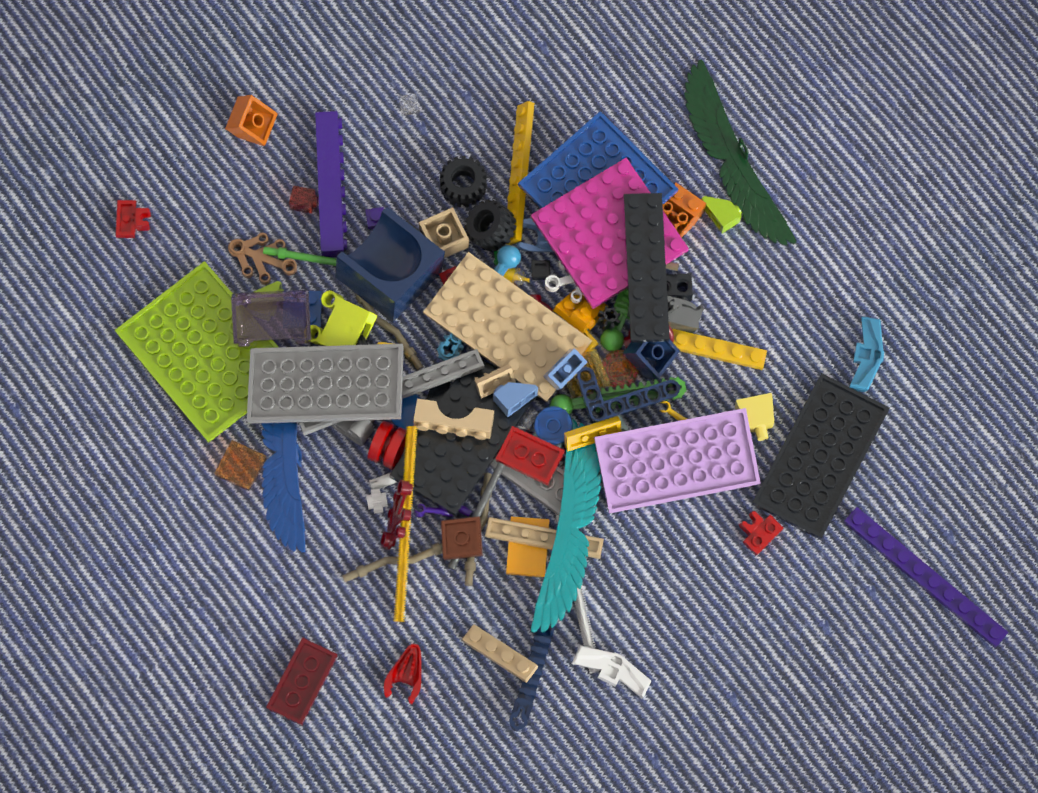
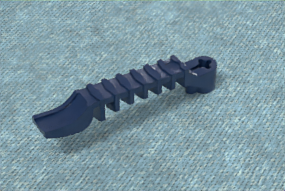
[509,625,556,732]

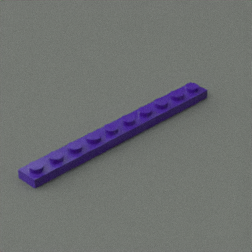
[844,507,1009,648]

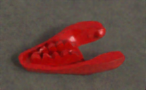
[384,644,421,704]

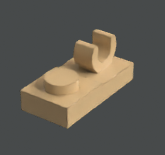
[475,364,516,398]

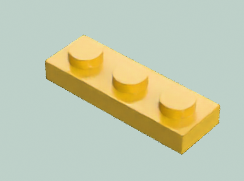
[564,416,621,451]

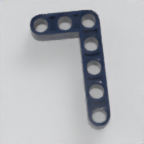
[576,367,680,422]

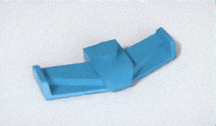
[850,316,884,392]

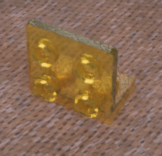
[566,349,611,398]

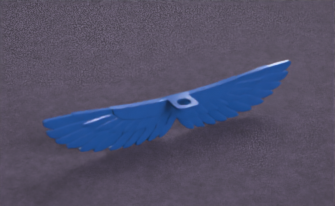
[261,422,306,552]

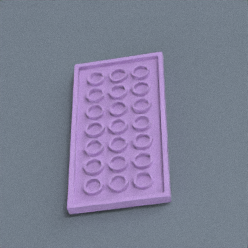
[594,408,761,513]

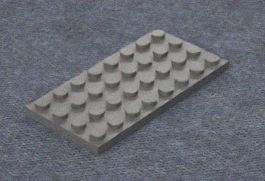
[247,344,404,424]

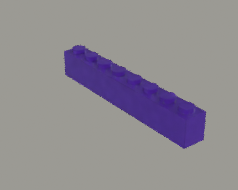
[315,111,348,258]

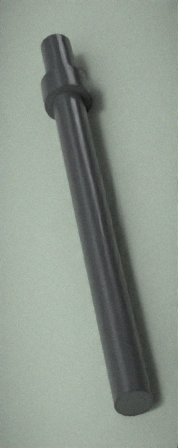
[448,462,505,570]

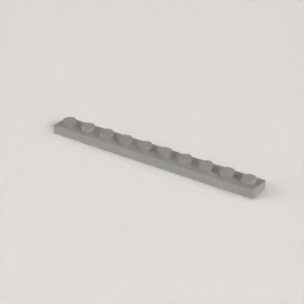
[299,349,484,436]

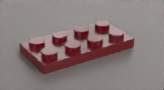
[266,637,338,726]

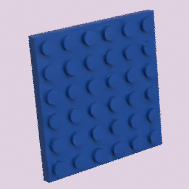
[518,111,678,208]

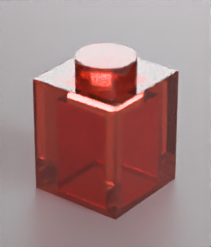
[289,185,319,214]

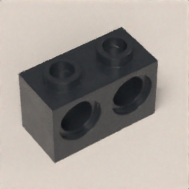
[666,273,693,301]

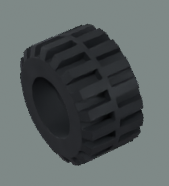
[440,156,487,207]
[464,200,516,252]

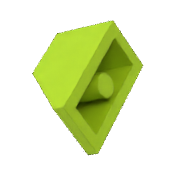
[701,196,742,234]

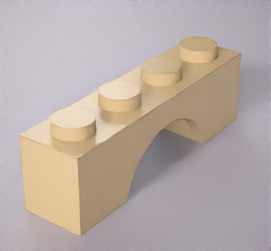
[414,398,494,440]

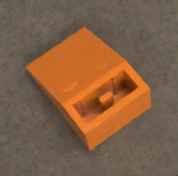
[663,183,706,238]

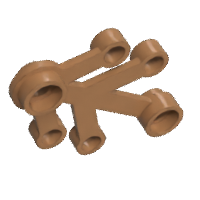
[228,233,297,285]

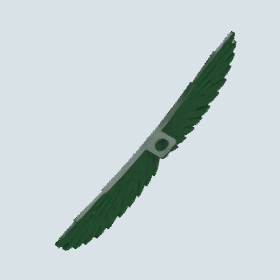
[684,59,796,246]

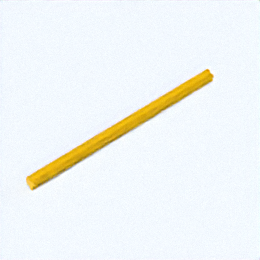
[393,426,417,622]

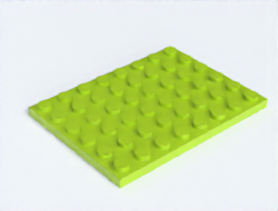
[115,261,279,443]

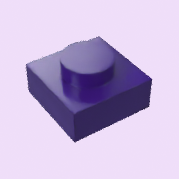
[365,207,384,229]

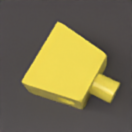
[735,393,774,441]

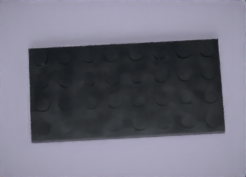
[390,360,537,516]
[752,373,890,540]

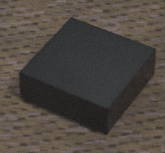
[531,260,550,280]

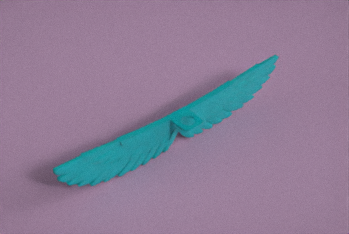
[531,419,602,633]

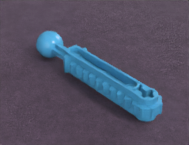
[437,245,521,361]

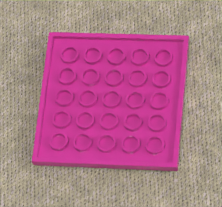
[531,158,689,309]

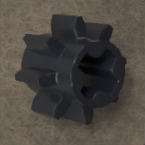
[597,306,621,331]

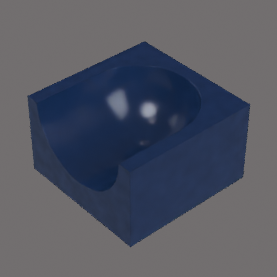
[335,207,445,323]

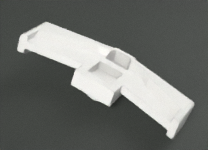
[571,645,651,699]

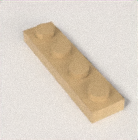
[462,624,538,683]

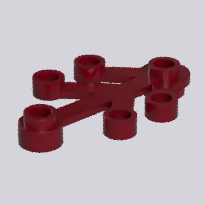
[381,480,413,550]

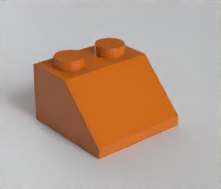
[225,95,278,146]

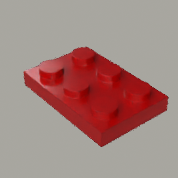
[495,426,565,486]

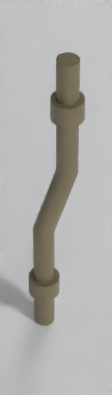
[355,293,424,371]
[464,473,492,586]
[342,542,443,582]

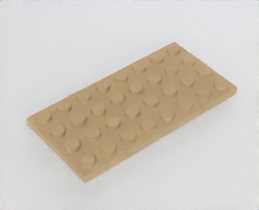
[423,252,592,402]

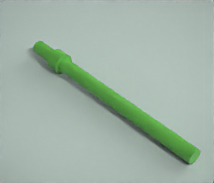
[263,246,337,266]

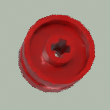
[367,420,407,470]

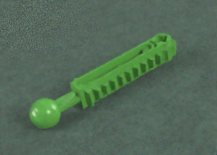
[600,288,629,352]
[550,377,687,415]

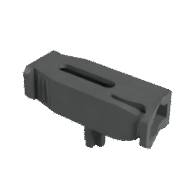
[627,296,704,333]

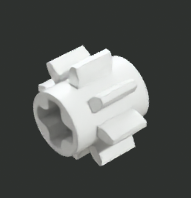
[366,488,388,514]

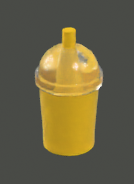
[503,268,530,286]

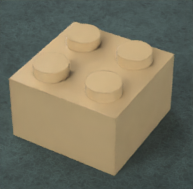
[419,207,469,258]

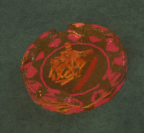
[601,350,639,388]

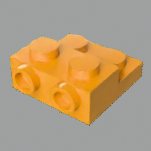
[553,289,608,333]

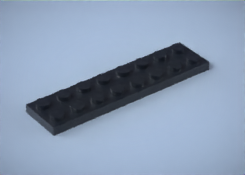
[623,193,670,342]

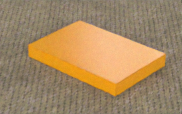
[506,516,549,577]

